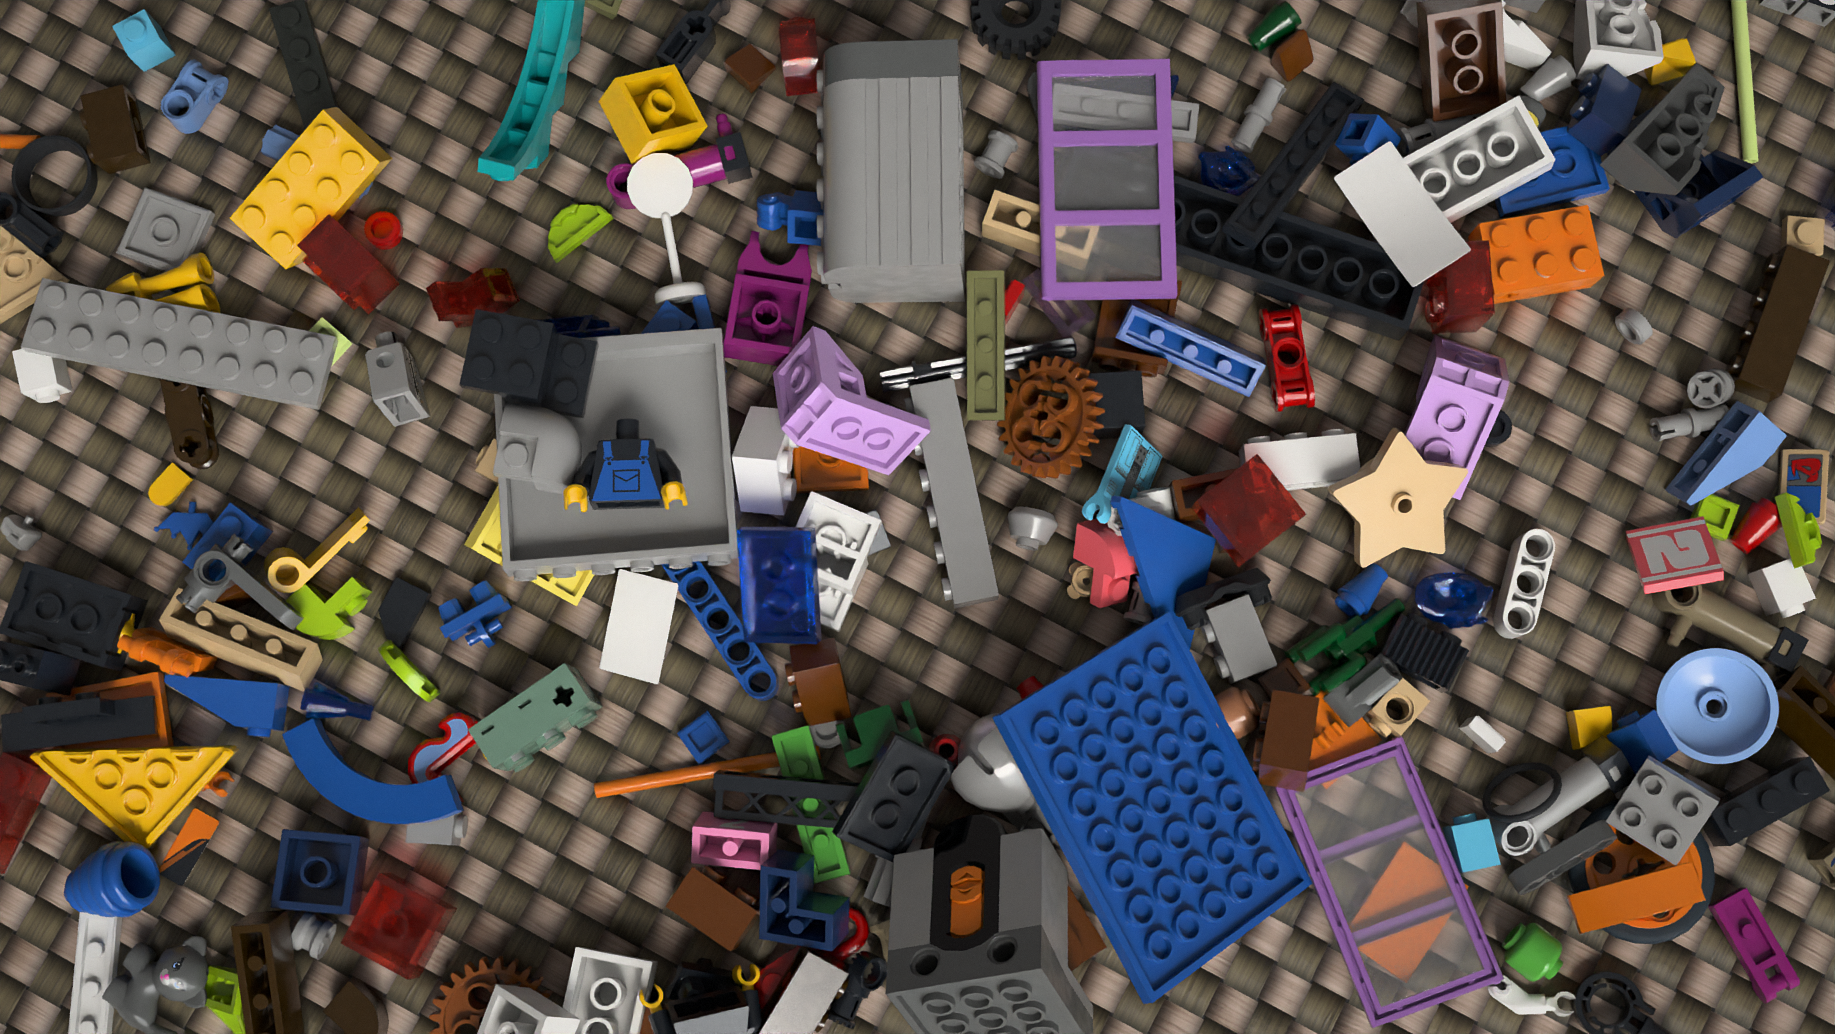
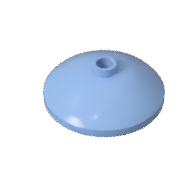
[1656,648,1779,764]

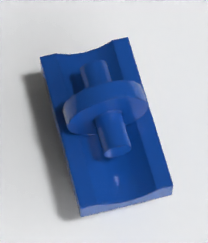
[438,580,512,648]

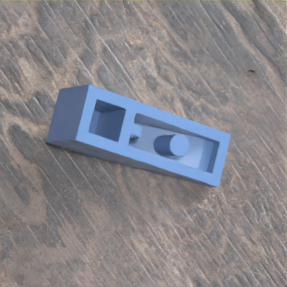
[1665,401,1787,505]

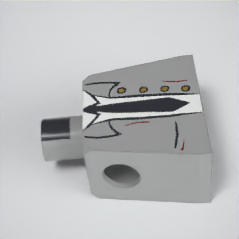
[365,332,430,427]

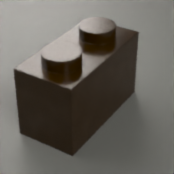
[79,84,151,174]

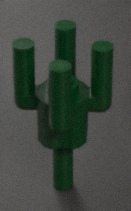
[1285,598,1405,695]

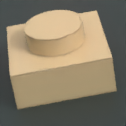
[1781,215,1825,257]

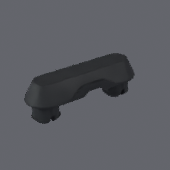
[1175,568,1273,630]

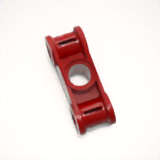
[1258,304,1315,412]

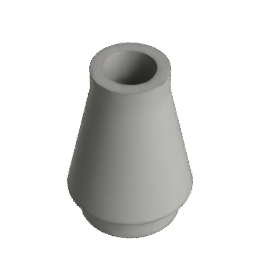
[1518,55,1576,102]

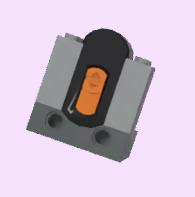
[885,814,1093,1034]

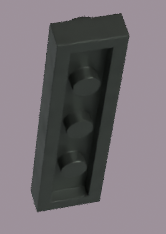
[269,0,339,130]

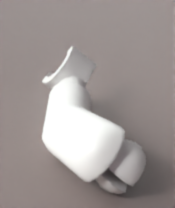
[1488,975,1576,1017]

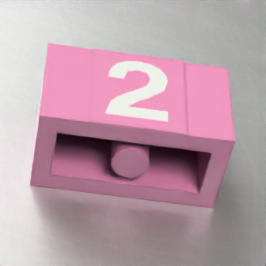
[691,812,777,870]

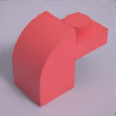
[1073,518,1139,608]

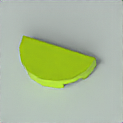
[548,204,613,263]
[1775,492,1822,569]
[378,640,440,703]

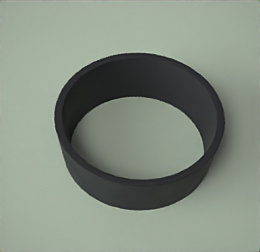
[11,135,98,216]

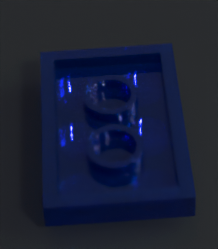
[737,527,822,644]

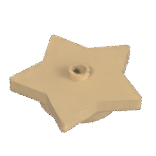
[1328,428,1468,568]

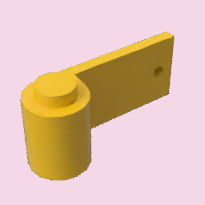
[263,507,370,593]

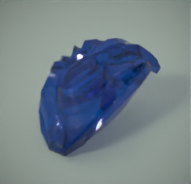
[1198,146,1260,196]
[1415,572,1493,629]

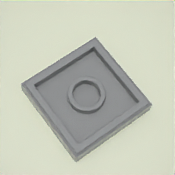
[116,187,215,272]

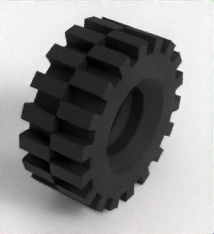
[971,0,1062,60]

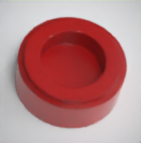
[364,211,403,250]

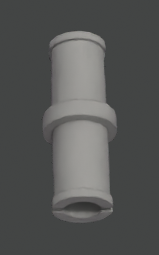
[1231,78,1286,153]
[1649,404,1729,442]

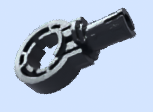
[1572,972,1673,1034]

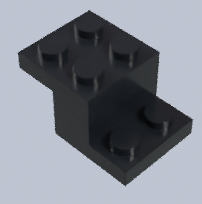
[459,309,599,418]

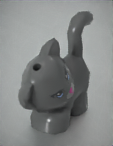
[102,936,209,1034]

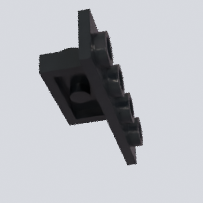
[1,692,158,753]

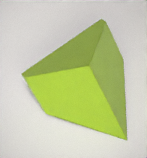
[205,965,246,1034]

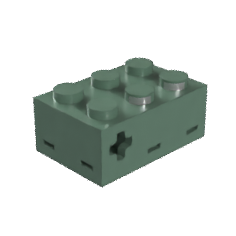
[468,663,603,773]

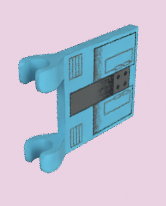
[1082,424,1163,524]

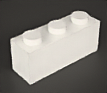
[1239,429,1360,494]

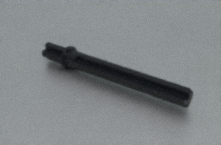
[879,337,1077,392]

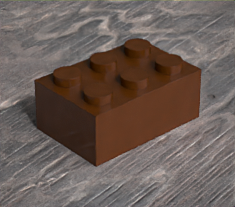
[1416,0,1506,122]

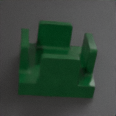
[835,699,924,771]

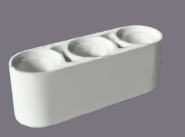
[1493,529,1555,639]

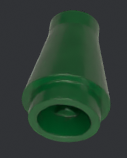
[1246,1,1302,53]

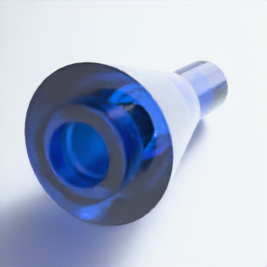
[300,682,374,721]

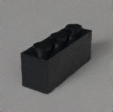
[1702,756,1830,847]

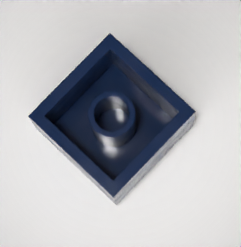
[270,829,369,916]

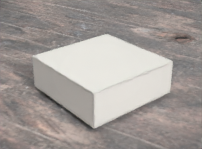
[1459,716,1506,754]

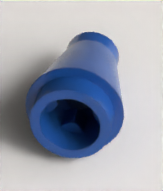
[1335,563,1388,617]

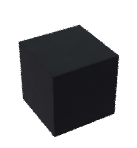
[1088,371,1145,440]

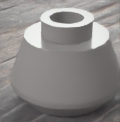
[1008,507,1058,551]

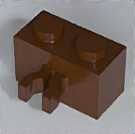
[785,637,852,726]

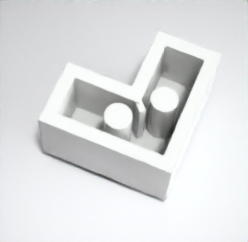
[732,406,799,515]

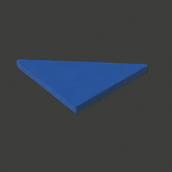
[1110,496,1216,650]

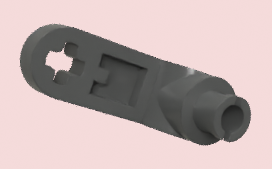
[176,533,304,630]

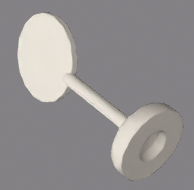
[627,153,707,306]

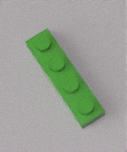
[771,725,851,884]

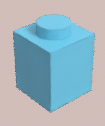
[112,9,176,72]
[1443,813,1501,873]

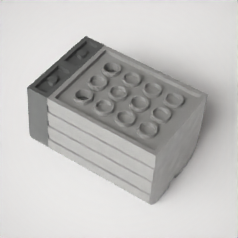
[817,39,965,303]

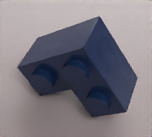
[759,849,850,951]

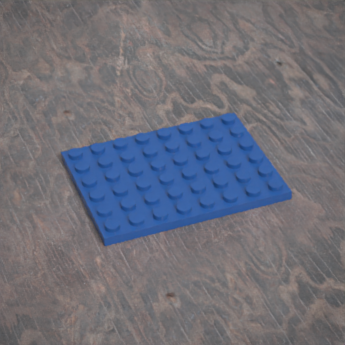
[992,612,1313,1004]

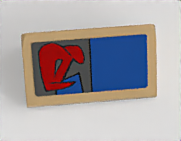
[1778,449,1829,526]

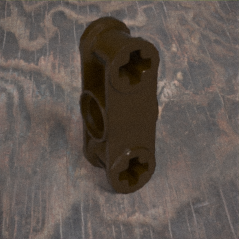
[159,378,219,470]

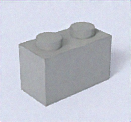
[1200,594,1277,684]

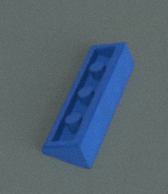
[1115,299,1266,397]

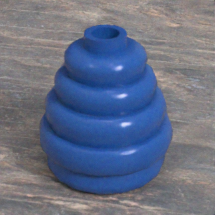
[64,841,160,918]

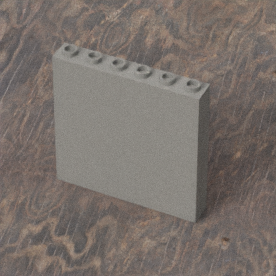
[494,328,739,581]

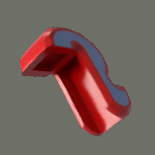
[408,713,479,803]

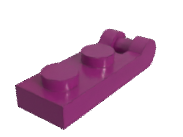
[1708,888,1800,1004]

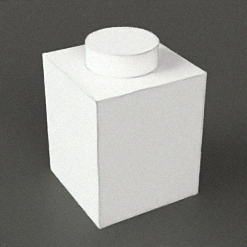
[12,349,72,403]
[1748,558,1816,619]

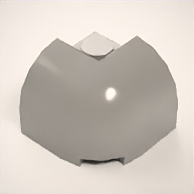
[493,402,582,494]

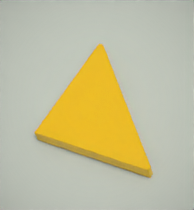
[30,745,239,849]

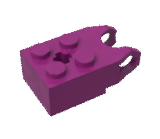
[724,231,812,366]

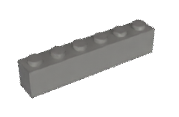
[904,378,999,609]

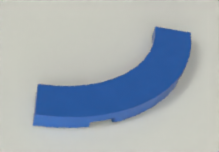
[282,718,464,824]

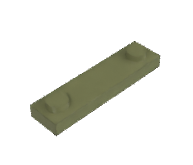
[967,270,1006,421]

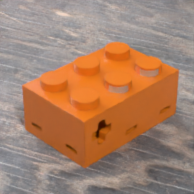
[1468,205,1605,306]

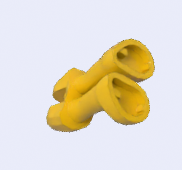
[106,253,220,313]

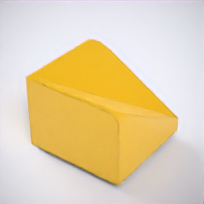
[1644,38,1696,85]
[1566,706,1612,750]

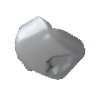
[0,514,42,551]

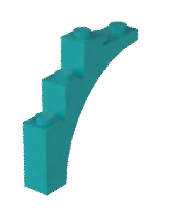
[477,0,585,181]

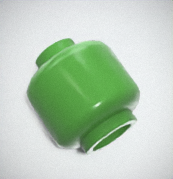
[1502,923,1563,981]

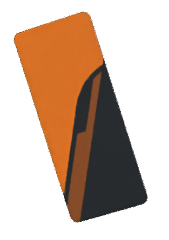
[159,808,219,886]

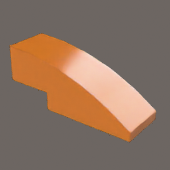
[1567,862,1706,934]

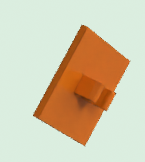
[1308,690,1382,790]

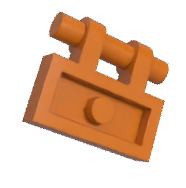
[117,627,217,678]

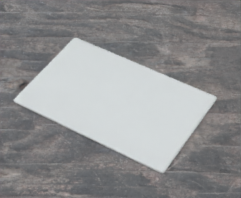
[599,569,678,684]

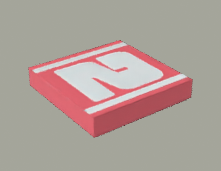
[1626,516,1724,594]

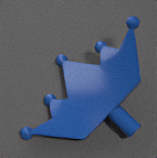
[154,502,214,550]

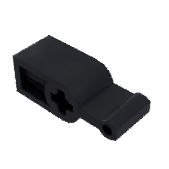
[655,0,731,84]

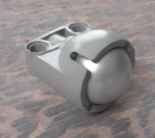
[950,713,1056,844]

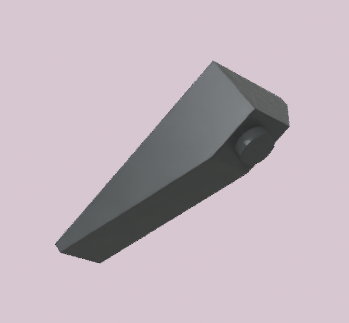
[1600,63,1725,195]

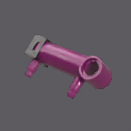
[606,113,753,209]

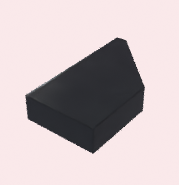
[378,577,432,651]

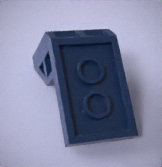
[1606,105,1764,238]

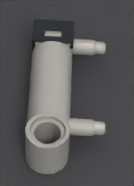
[1486,735,1635,856]

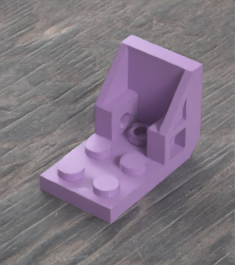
[773,326,931,475]
[1404,335,1510,500]

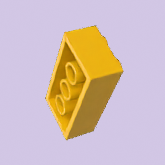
[230,107,393,269]

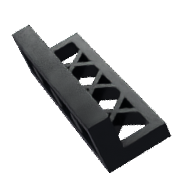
[713,770,860,828]

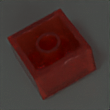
[297,214,400,314]
[1423,240,1495,334]
[1192,454,1306,568]
[341,873,457,980]

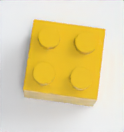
[598,64,708,164]

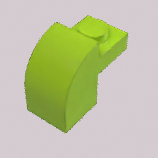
[286,577,372,640]

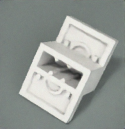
[769,491,882,632]

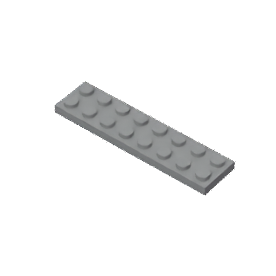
[21,278,338,410]

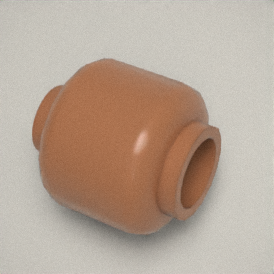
[1214,686,1261,740]

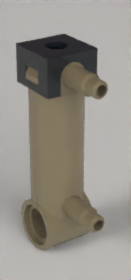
[1652,584,1809,681]

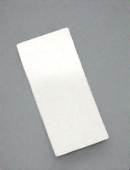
[1334,141,1471,287]

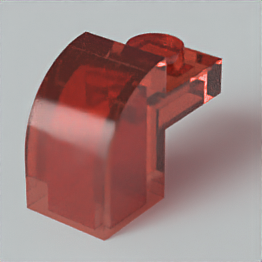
[779,17,820,96]
[426,268,520,328]

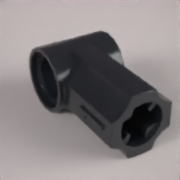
[0,192,64,257]

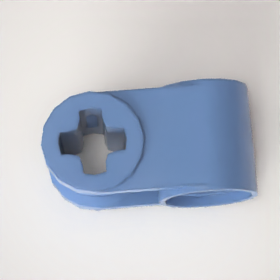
[161,59,229,134]

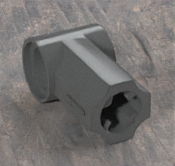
[1322,653,1403,727]

